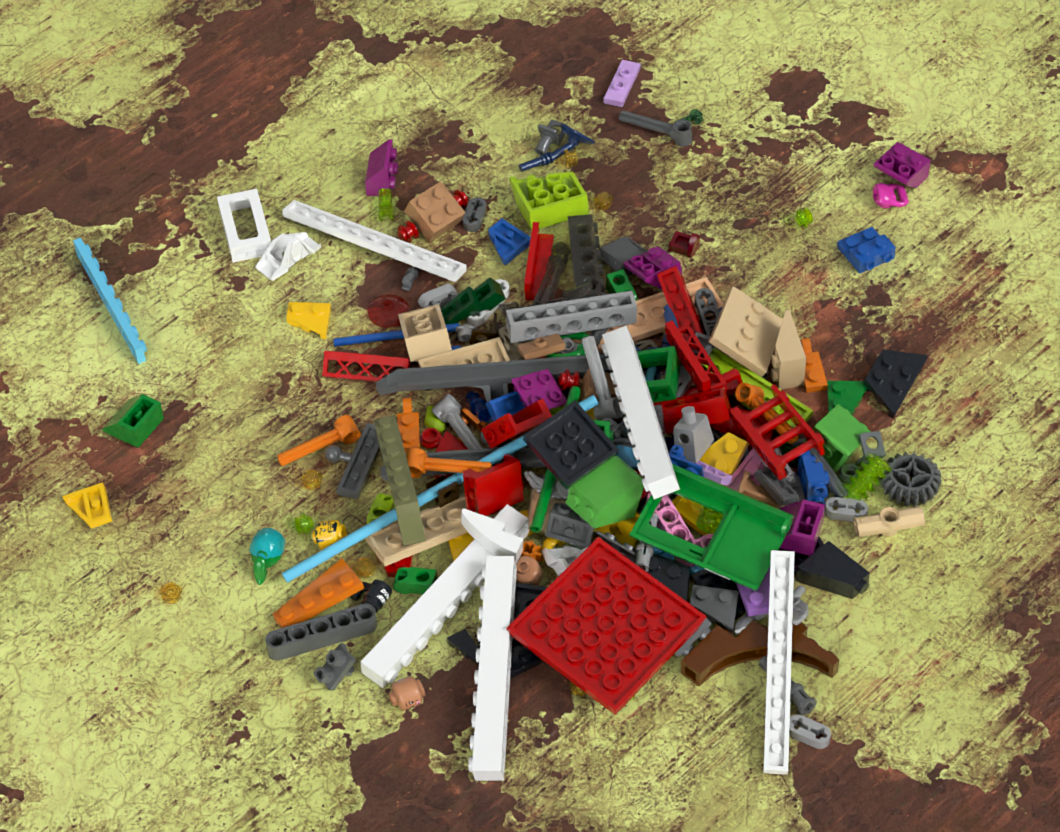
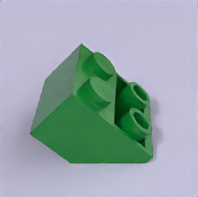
[103,394,164,448]

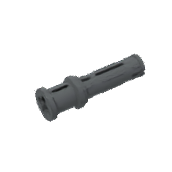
[758,655,817,716]

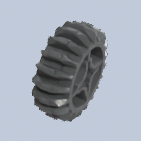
[880,451,941,507]

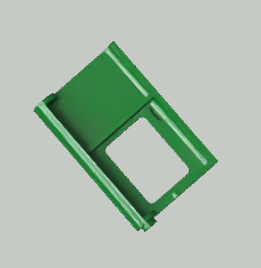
[629,464,794,591]

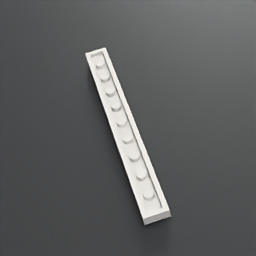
[282,200,466,282]
[763,550,794,775]

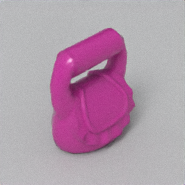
[873,183,909,209]

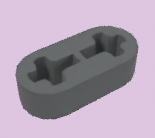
[463,197,486,232]

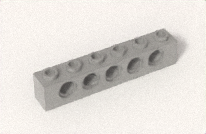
[506,291,637,343]

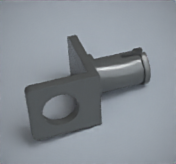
[534,119,568,155]
[855,431,886,484]

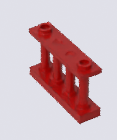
[729,384,825,481]

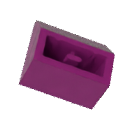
[365,139,398,197]
[873,142,931,188]
[623,246,683,289]
[779,500,825,556]

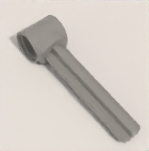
[582,336,623,421]
[432,394,483,449]

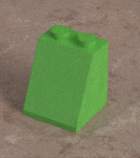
[803,404,871,474]
[566,456,644,529]

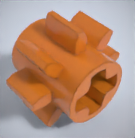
[520,541,542,562]

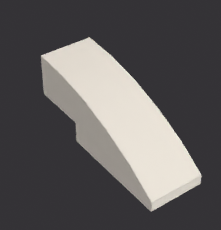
[461,508,523,564]

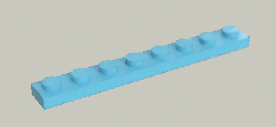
[73,238,147,364]

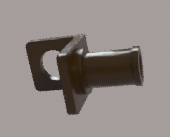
[470,313,505,345]
[425,476,459,508]

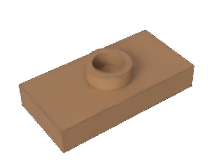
[517,333,566,360]

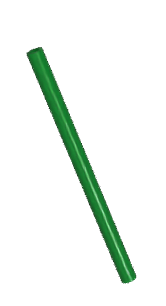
[530,386,581,533]

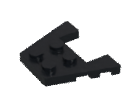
[644,553,690,601]
[447,629,542,679]

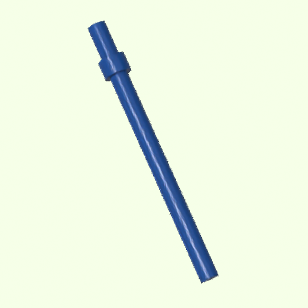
[333,323,460,347]

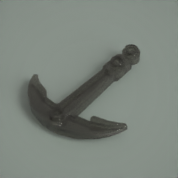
[499,241,593,318]

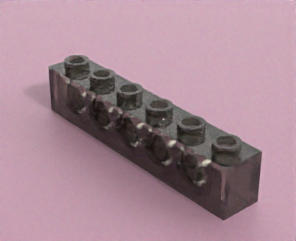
[568,214,606,299]

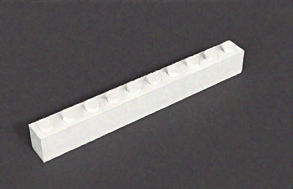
[601,325,680,499]
[361,504,529,688]
[468,556,517,781]

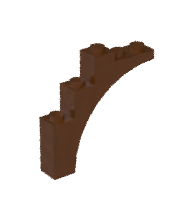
[681,619,839,686]

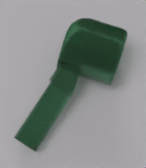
[675,109,704,124]

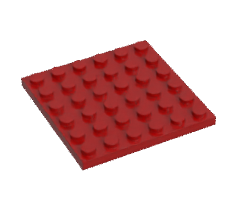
[507,537,707,715]

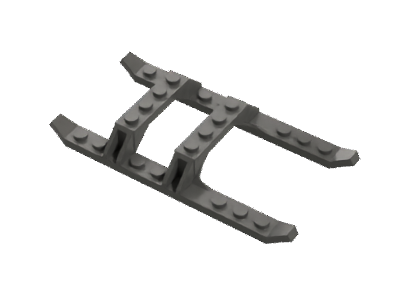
[376,354,636,481]

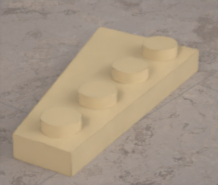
[418,337,510,368]

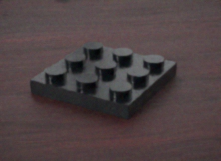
[523,400,619,490]

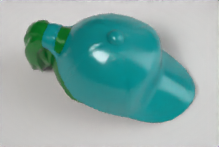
[249,528,286,585]

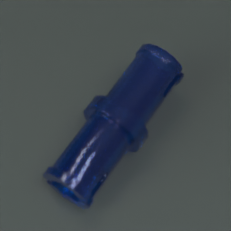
[466,391,491,422]

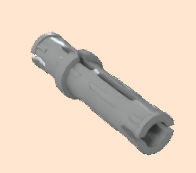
[635,513,658,572]

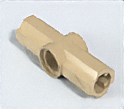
[853,506,925,537]

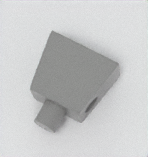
[673,406,714,464]

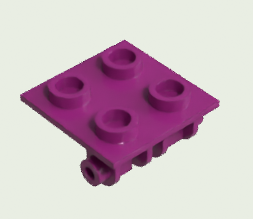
[511,369,567,410]

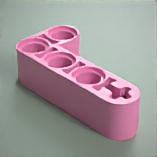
[645,492,714,567]

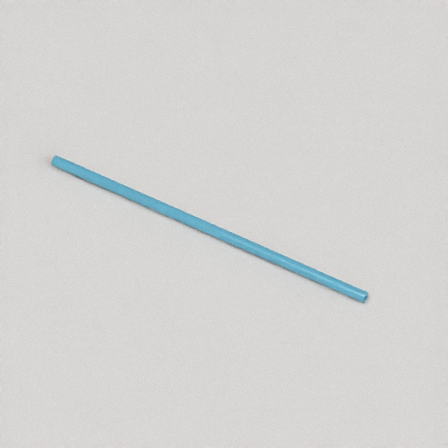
[282,395,598,583]

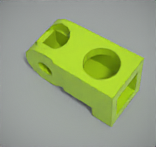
[367,493,395,524]

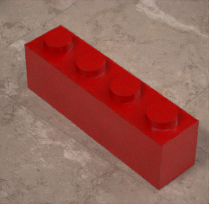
[653,387,731,435]

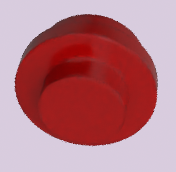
[420,428,442,449]

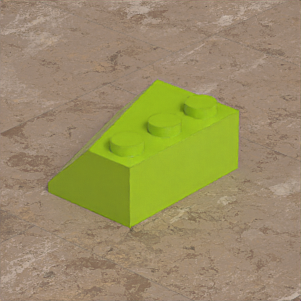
[509,172,589,231]

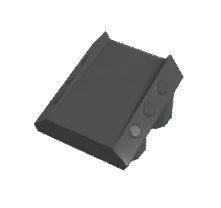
[595,236,647,278]

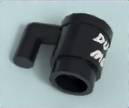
[350,580,393,613]

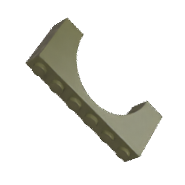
[374,415,426,546]

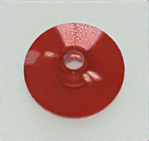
[367,295,409,328]

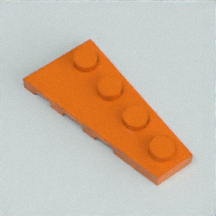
[272,558,364,628]

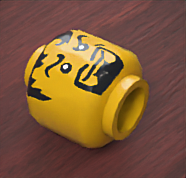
[312,520,347,550]

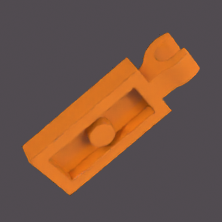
[801,338,828,393]
[397,398,420,453]

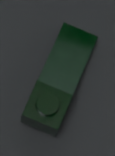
[440,277,506,324]

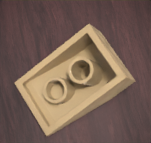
[398,304,452,362]
[771,310,806,390]

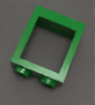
[637,346,680,402]

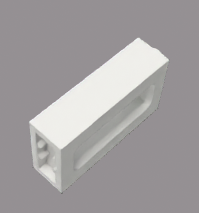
[217,189,271,262]

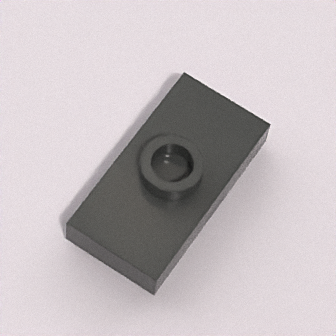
[753,467,799,506]

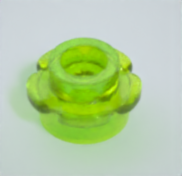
[795,208,813,228]
[294,513,314,535]

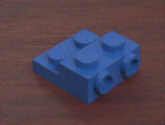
[837,227,896,274]
[797,450,829,504]

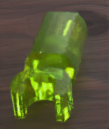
[378,188,394,221]

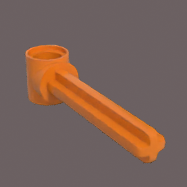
[735,383,799,444]
[277,415,361,466]
[406,448,492,478]

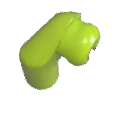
[424,406,446,433]

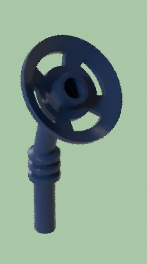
[519,123,595,172]

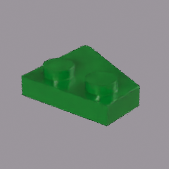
[827,381,868,416]

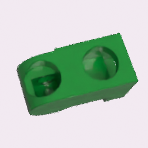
[606,269,638,301]
[393,567,438,594]

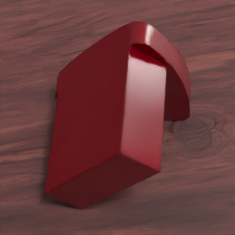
[668,231,700,258]

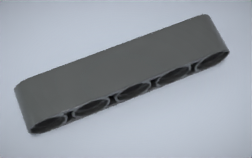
[265,604,377,661]

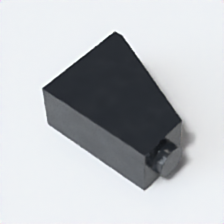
[796,541,870,599]

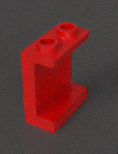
[481,399,552,449]
[462,454,524,516]

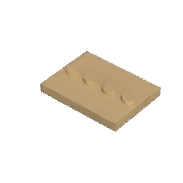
[708,286,783,377]

